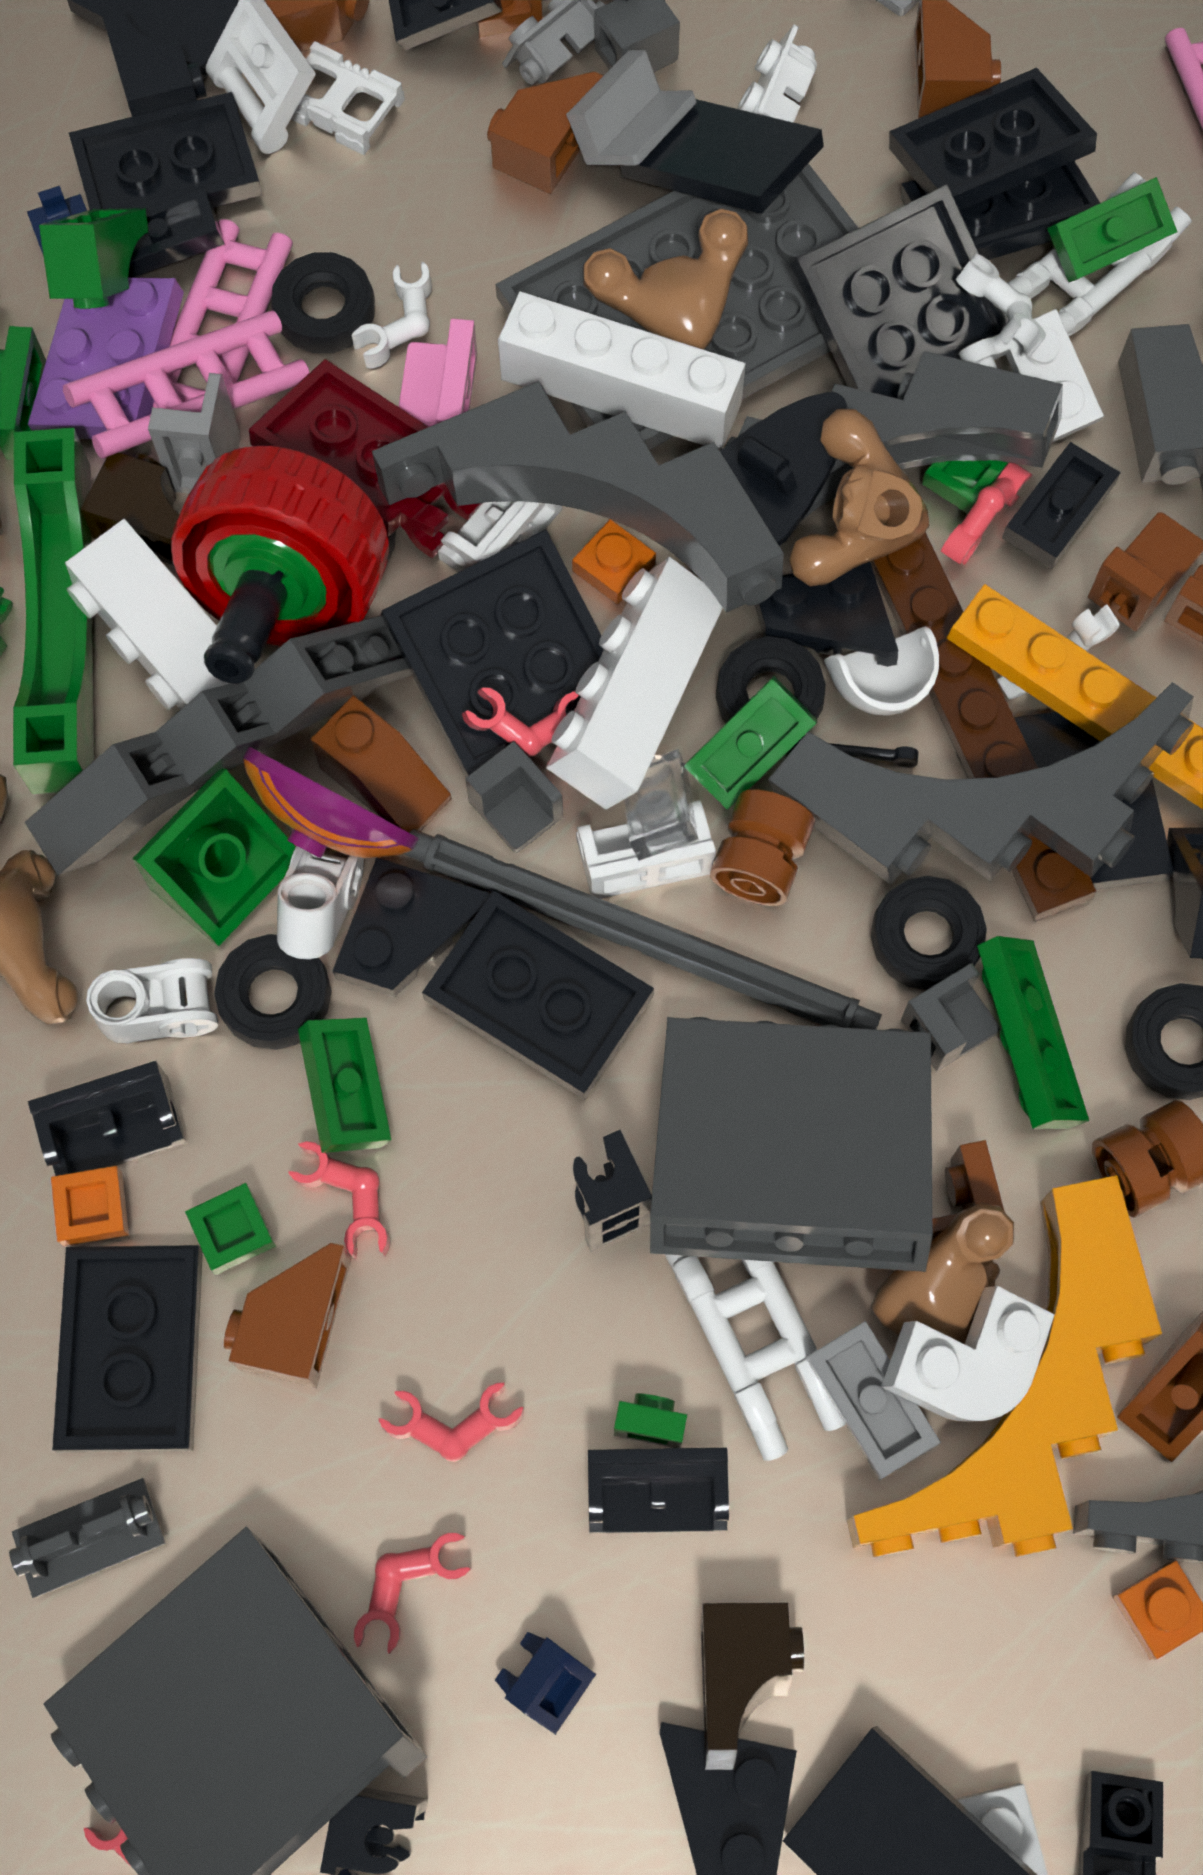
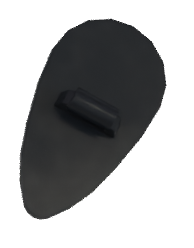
[720,392,847,546]

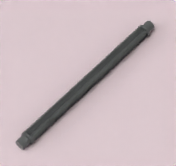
[403,829,882,1030]

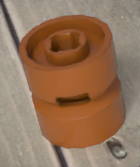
[709,789,816,906]
[1092,1100,1203,1218]

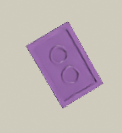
[28,278,184,439]

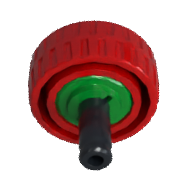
[171,446,389,684]

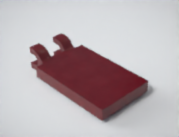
[249,359,483,559]

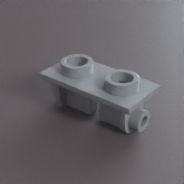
[502,0,605,85]

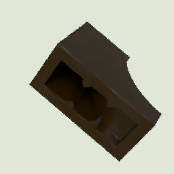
[81,453,180,566]
[700,1603,804,1770]

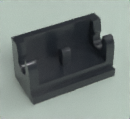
[28,1061,187,1176]
[573,1130,652,1251]
[588,1447,729,1534]
[320,1788,428,1875]

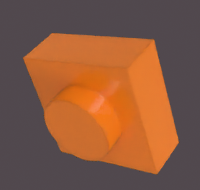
[572,519,656,605]
[51,1166,129,1247]
[1112,1560,1203,1660]

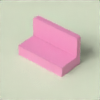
[399,318,477,427]

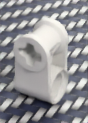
[277,846,364,959]
[86,958,218,1044]

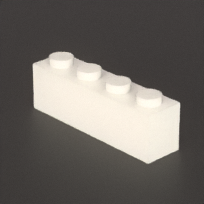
[498,291,746,450]
[65,519,230,710]
[546,557,723,810]

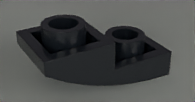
[1078,1771,1163,1875]

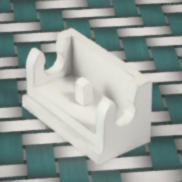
[438,501,562,572]
[576,800,716,899]

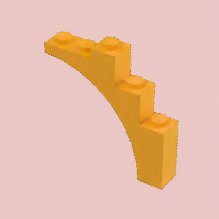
[846,1175,1162,1558]

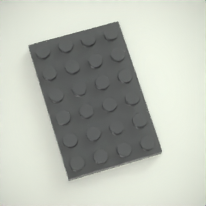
[495,163,858,450]

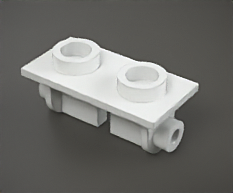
[737,24,817,122]

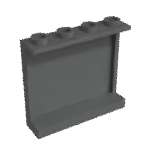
[650,1017,933,1272]
[43,1526,427,1875]

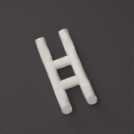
[1007,172,1192,336]
[664,1254,845,1461]

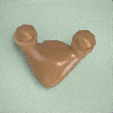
[583,209,748,350]
[789,409,930,586]
[0,850,79,1024]
[871,1202,1014,1344]

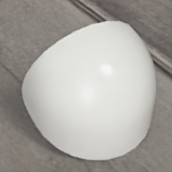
[824,626,939,716]

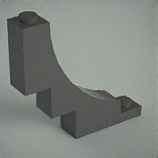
[372,381,784,613]
[25,616,412,876]

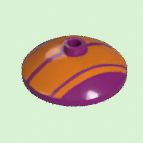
[243,746,419,858]

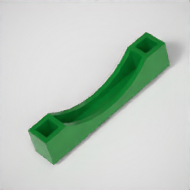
[13,428,94,794]

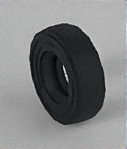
[271,252,375,353]
[716,636,826,723]
[871,876,987,990]
[214,934,331,1050]
[1125,983,1203,1100]

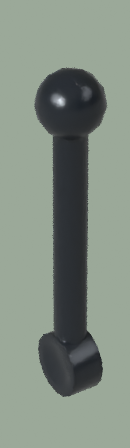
[790,735,919,768]

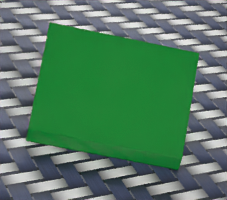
[132,768,296,946]

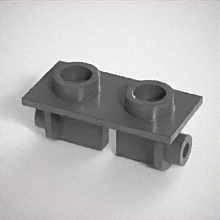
[9,1478,166,1598]

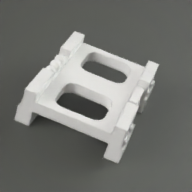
[291,41,405,155]

